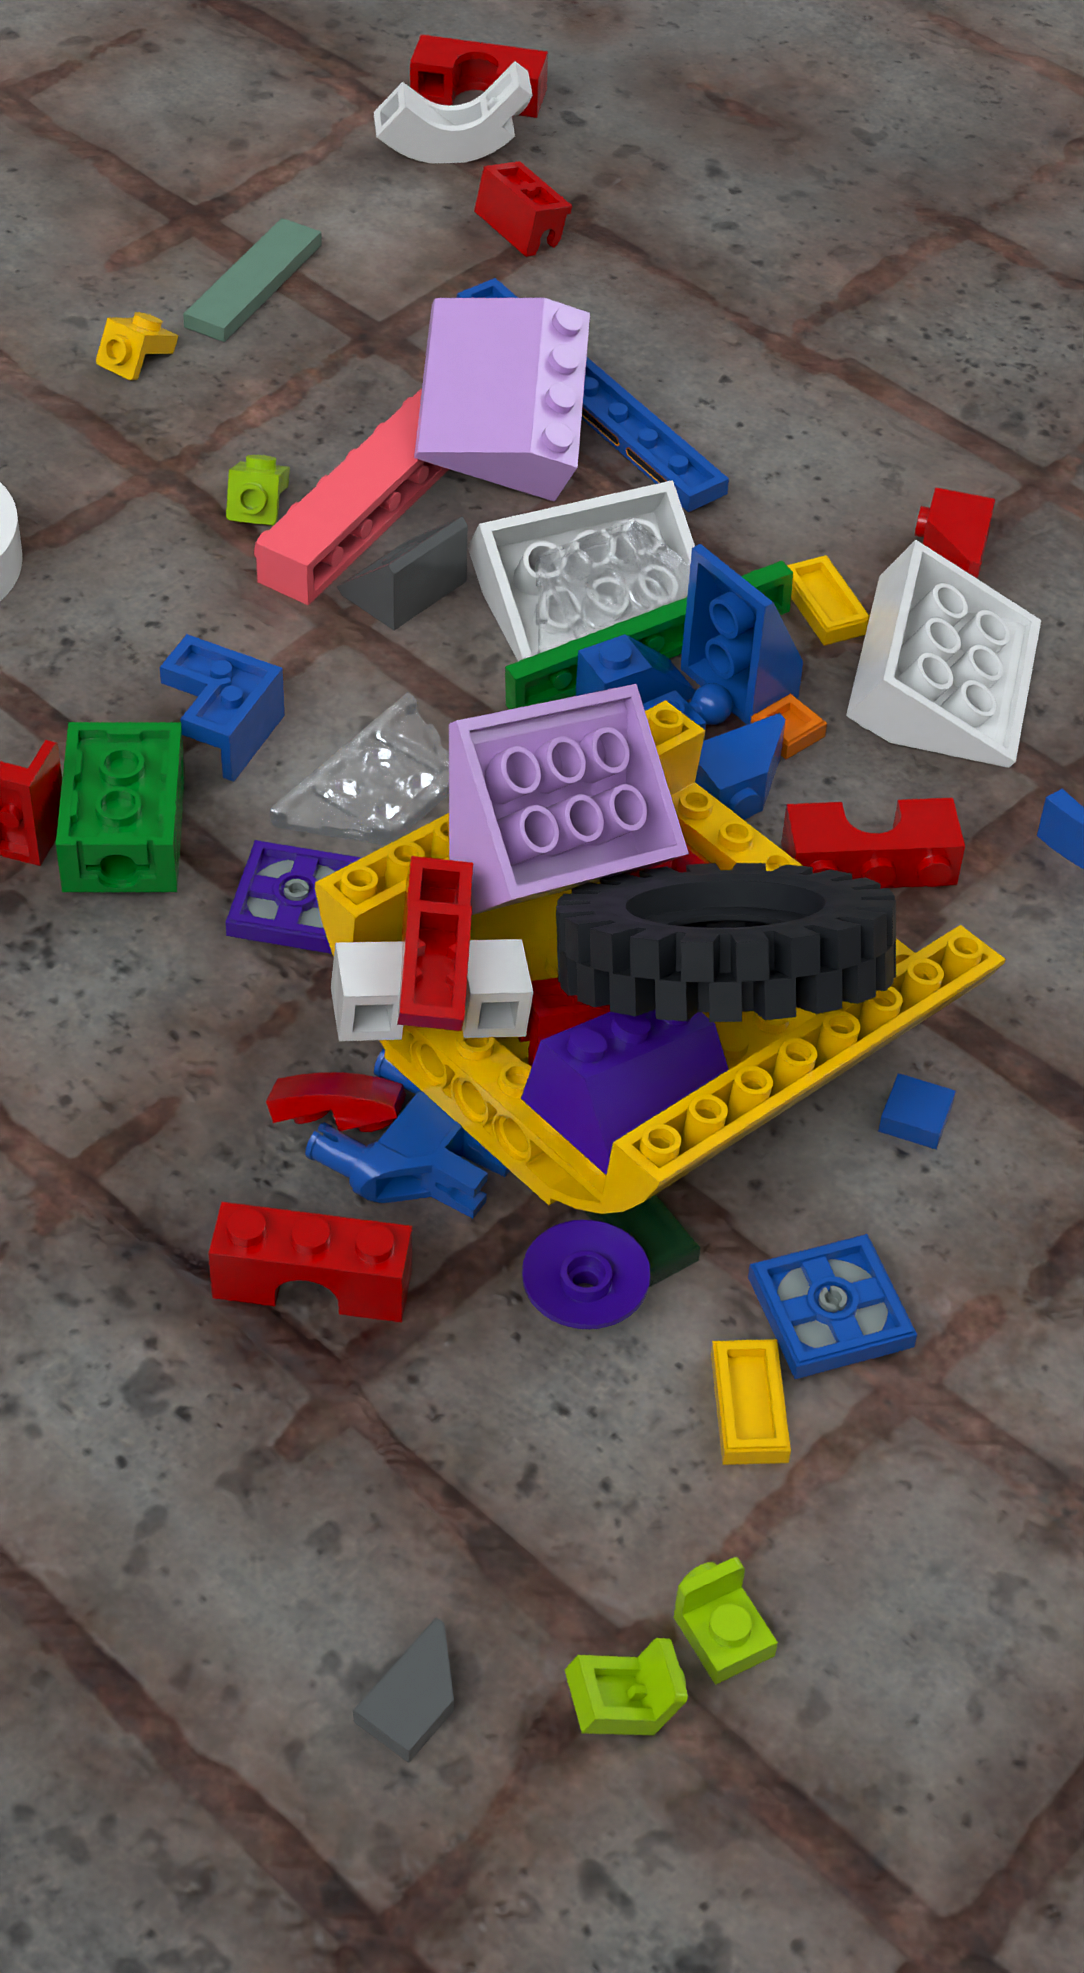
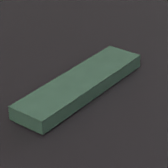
[183,218,322,342]

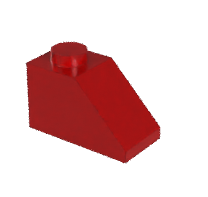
[915,487,995,579]

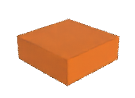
[750,693,827,760]

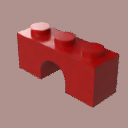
[410,34,548,118]
[781,798,965,889]
[208,1202,412,1323]

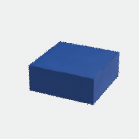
[878,1073,956,1150]

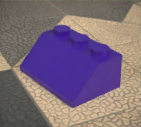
[521,1009,729,1175]

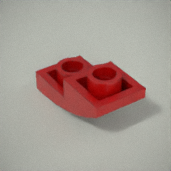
[266,1072,406,1132]

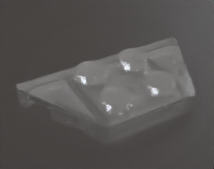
[536,518,690,654]
[270,693,449,845]

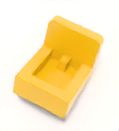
[96,312,179,380]

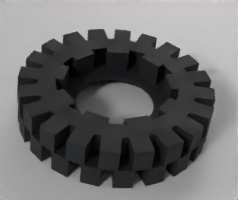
[556,863,896,1022]

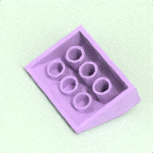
[414,298,590,502]
[449,684,689,915]

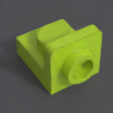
[673,1557,778,1685]

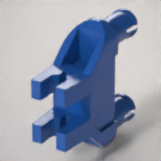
[305,1049,510,1218]

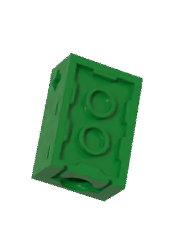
[56,722,185,892]

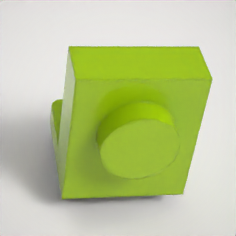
[226,455,290,525]
[564,1638,688,1735]

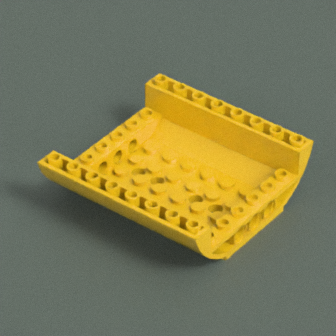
[315,700,1006,1214]

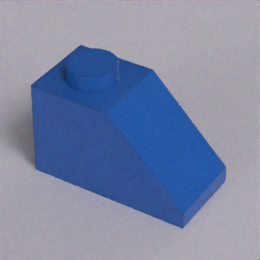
[576,634,695,704]
[695,713,785,820]

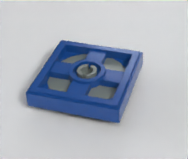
[748,1234,917,1379]

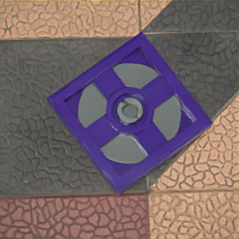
[225,840,361,954]

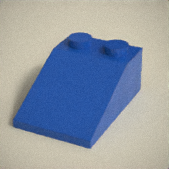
[680,544,803,725]

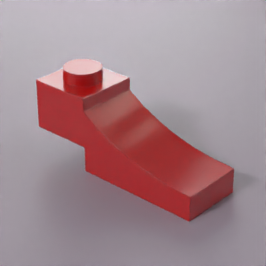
[397,856,473,1031]

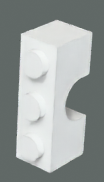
[331,939,533,1041]

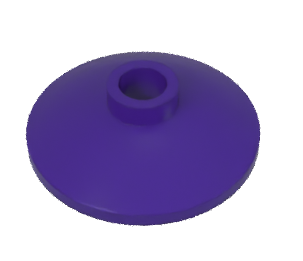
[522,1220,650,1329]

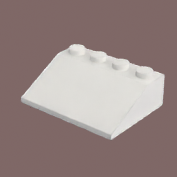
[468,480,695,661]
[846,540,1041,768]

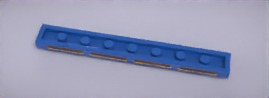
[457,278,729,512]

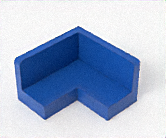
[160,634,285,782]

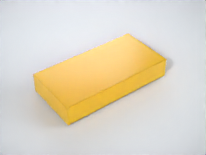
[787,555,870,646]
[711,1339,791,1465]

